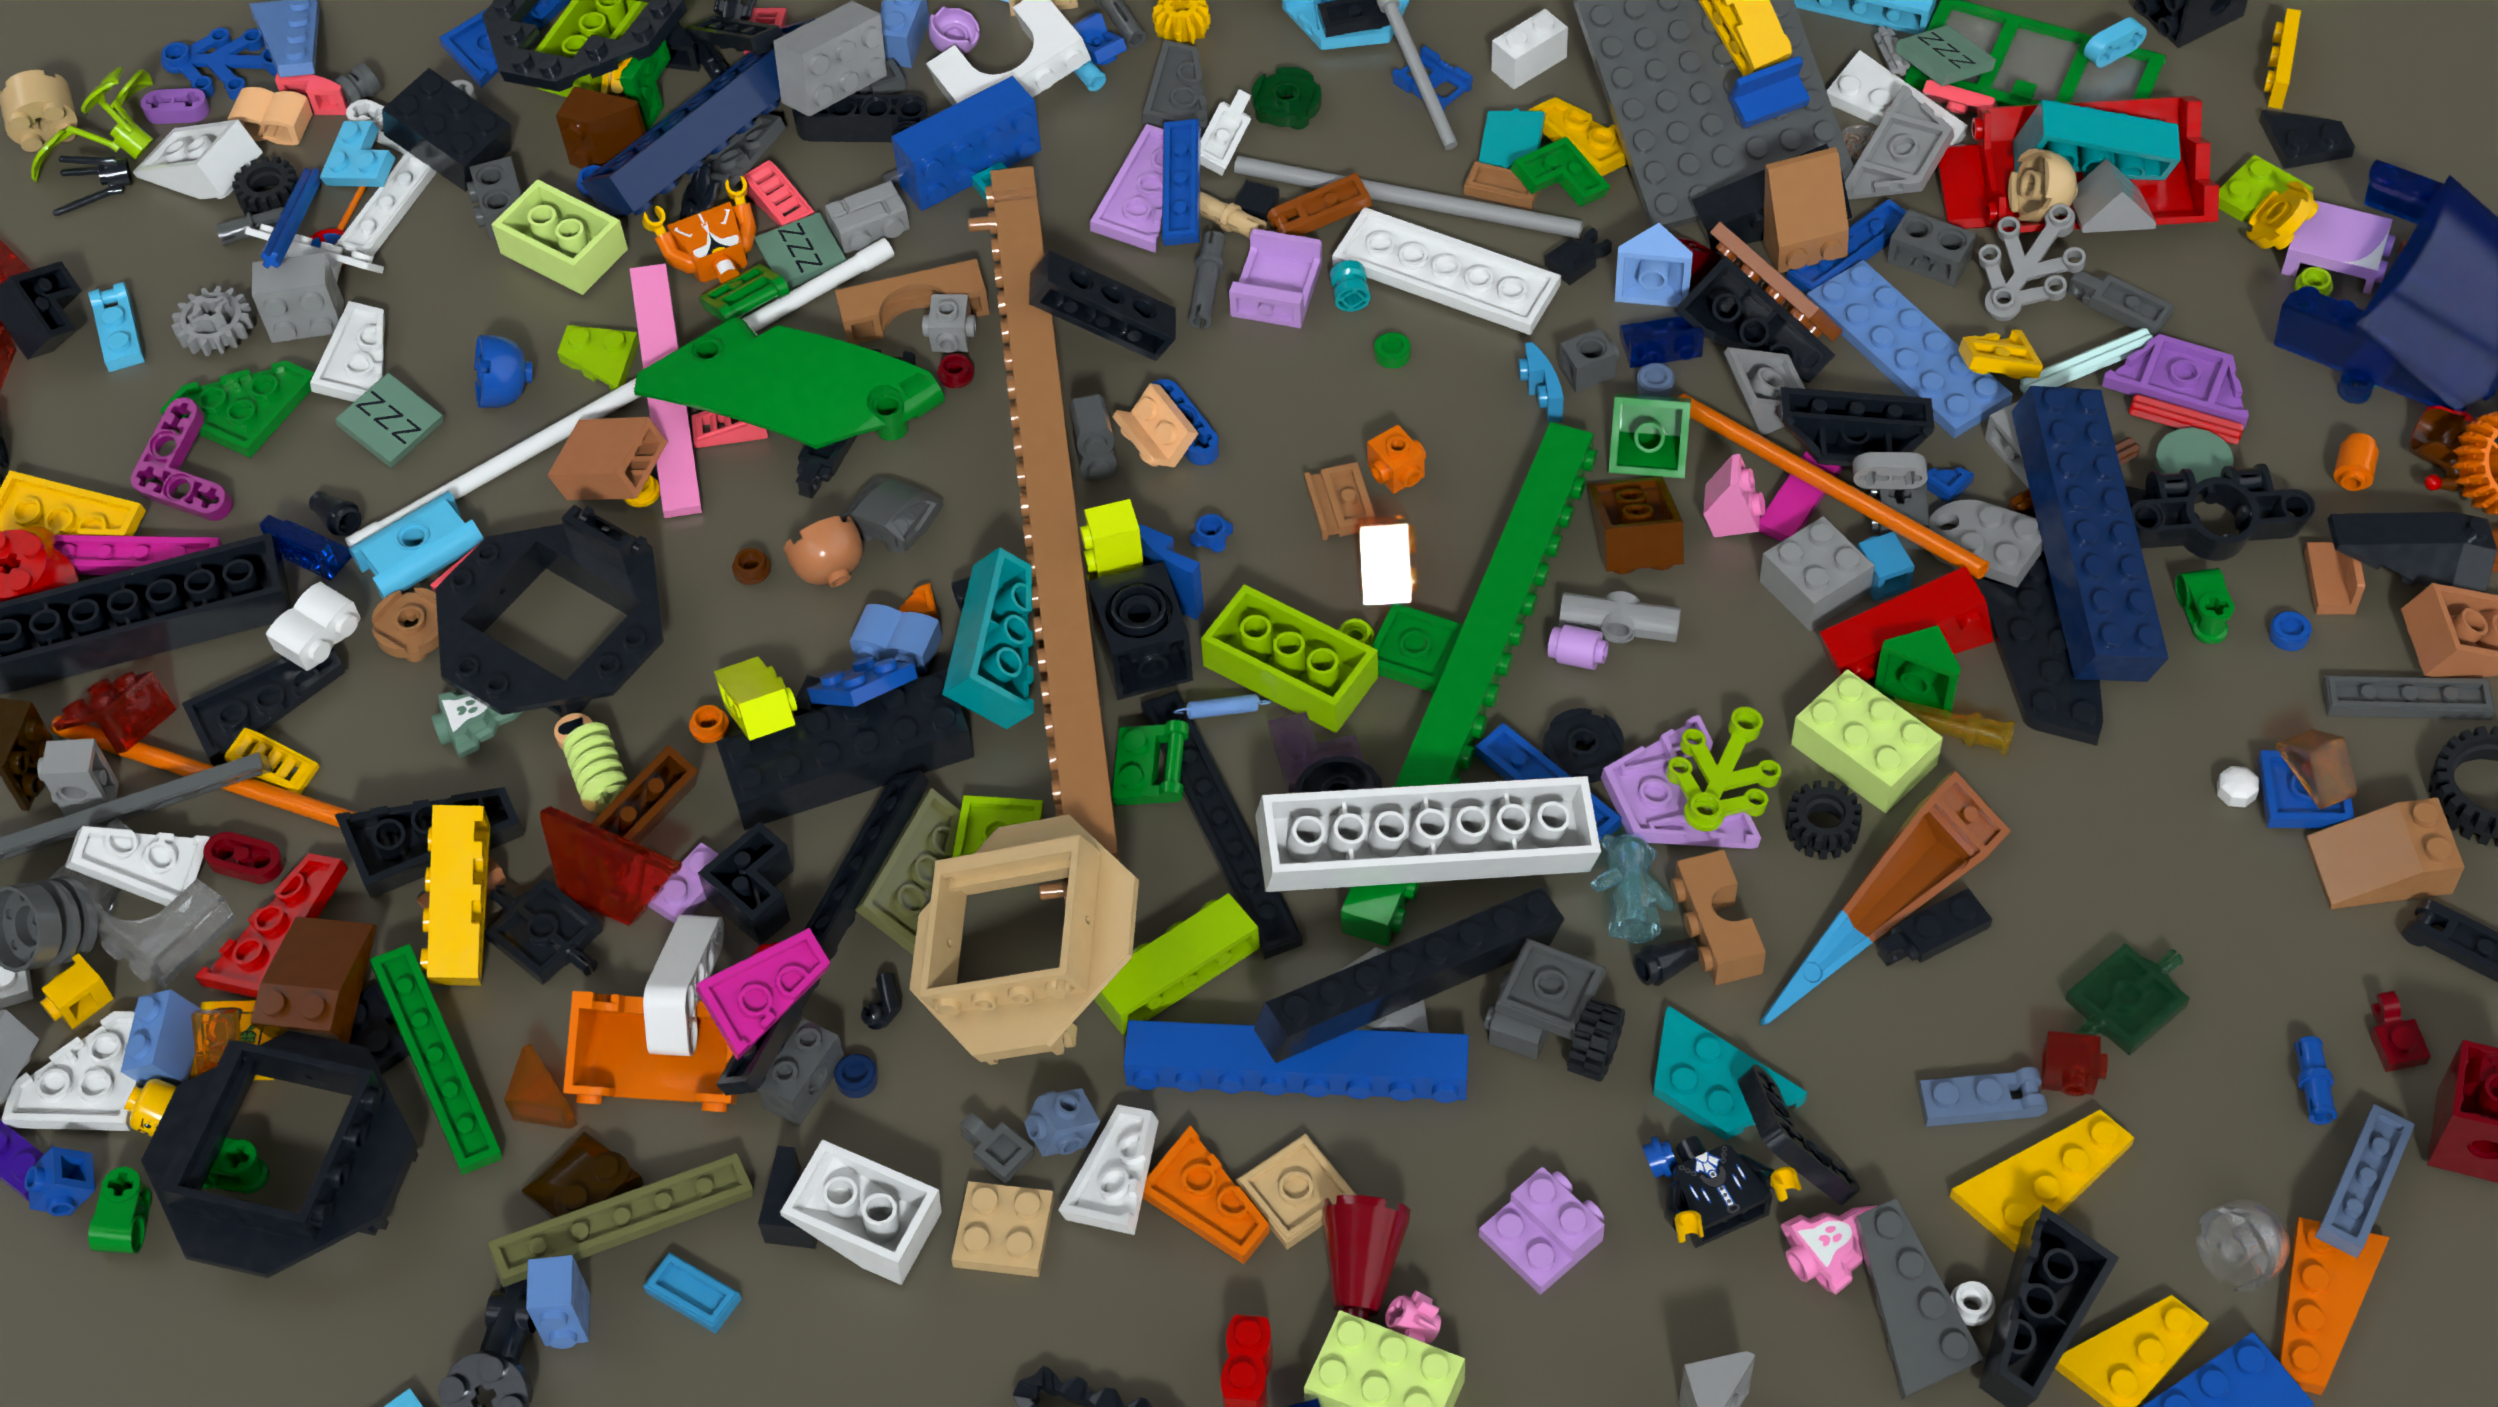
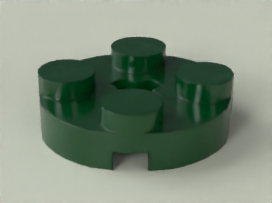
[1252,67,1322,130]

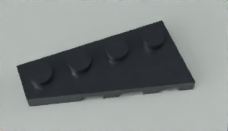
[182,647,346,766]

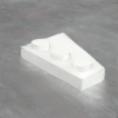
[310,301,385,402]
[65,826,210,912]
[1058,1105,1159,1235]

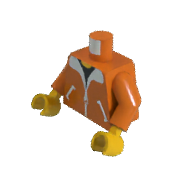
[642,176,757,284]

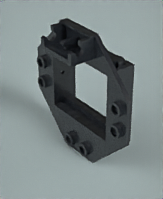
[435,505,664,717]
[141,1031,419,1278]

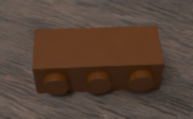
[583,744,699,870]

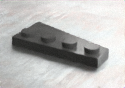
[1854,1198,1984,1400]

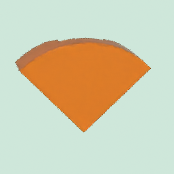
[899,583,938,620]

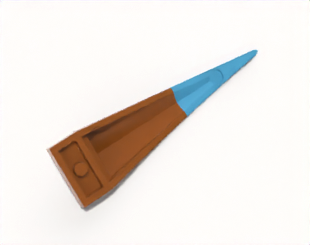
[1760,770,2011,1025]

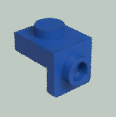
[1072,12,1127,65]

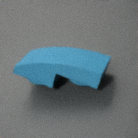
[1518,342,1564,423]

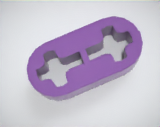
[141,88,210,124]

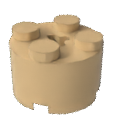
[0,70,77,152]

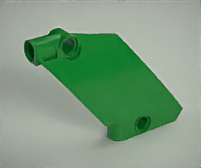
[634,318,945,449]

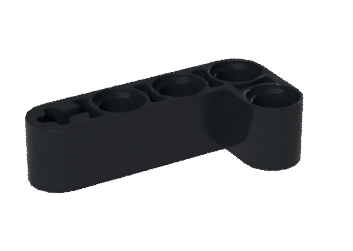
[792,95,929,143]

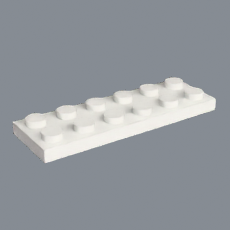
[1332,207,1561,335]

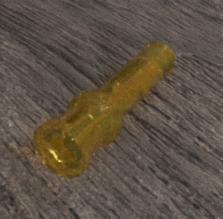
[1893,697,2016,756]

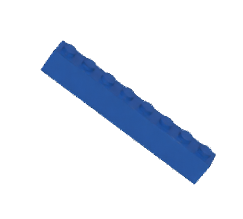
[1124,1020,1469,1103]

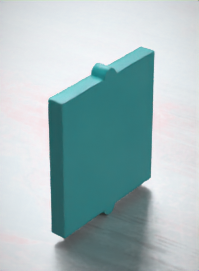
[1478,108,1546,169]

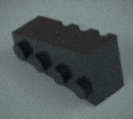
[335,787,524,899]

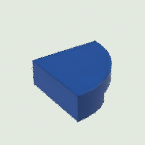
[1927,467,1974,503]

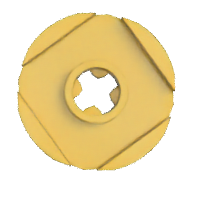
[2246,181,2319,250]

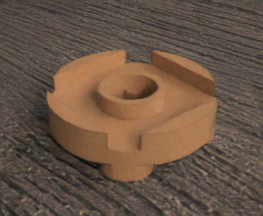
[372,588,439,662]

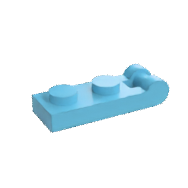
[88,281,145,372]

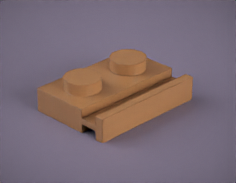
[1304,462,1377,540]

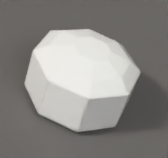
[2217,766,2259,808]

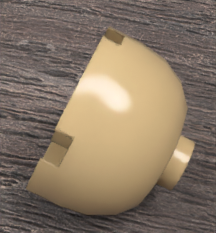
[2008,148,2078,222]

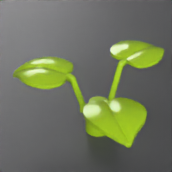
[31,66,154,183]

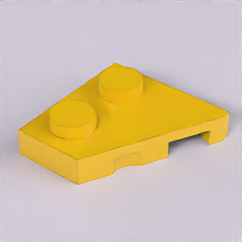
[1958,329,2043,379]

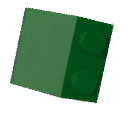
[1608,393,1691,478]

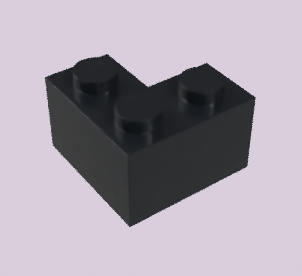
[0,261,82,360]
[698,821,794,945]

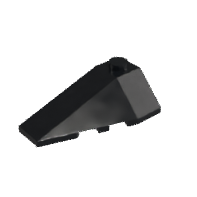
[1674,256,1835,383]
[2327,512,2497,593]

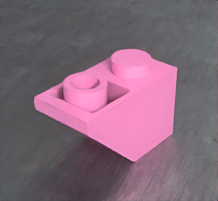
[1703,454,1765,538]

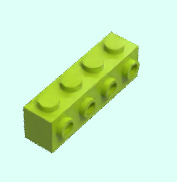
[1095,893,1260,1036]

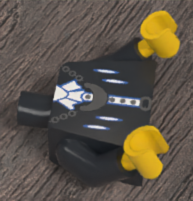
[1664,1136,1802,1248]

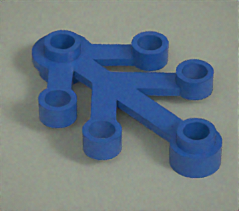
[161,28,277,100]

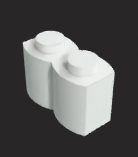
[266,582,361,671]

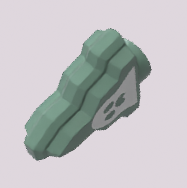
[431,690,524,758]

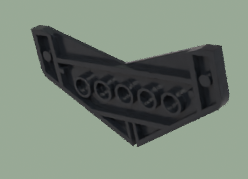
[1976,485,2147,746]

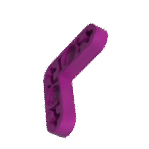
[131,397,233,521]

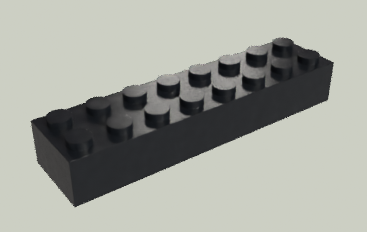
[0,533,292,695]

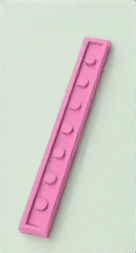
[629,263,702,518]

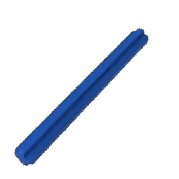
[260,167,322,269]

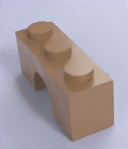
[1670,849,1766,986]

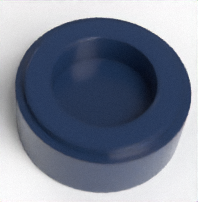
[834,1054,878,1098]

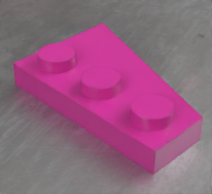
[696,928,830,1061]

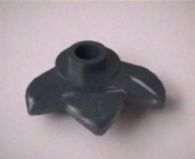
[680,164,721,220]

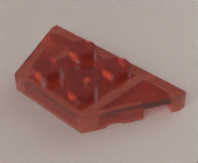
[540,806,682,926]

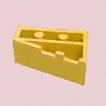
[1698,0,1792,76]

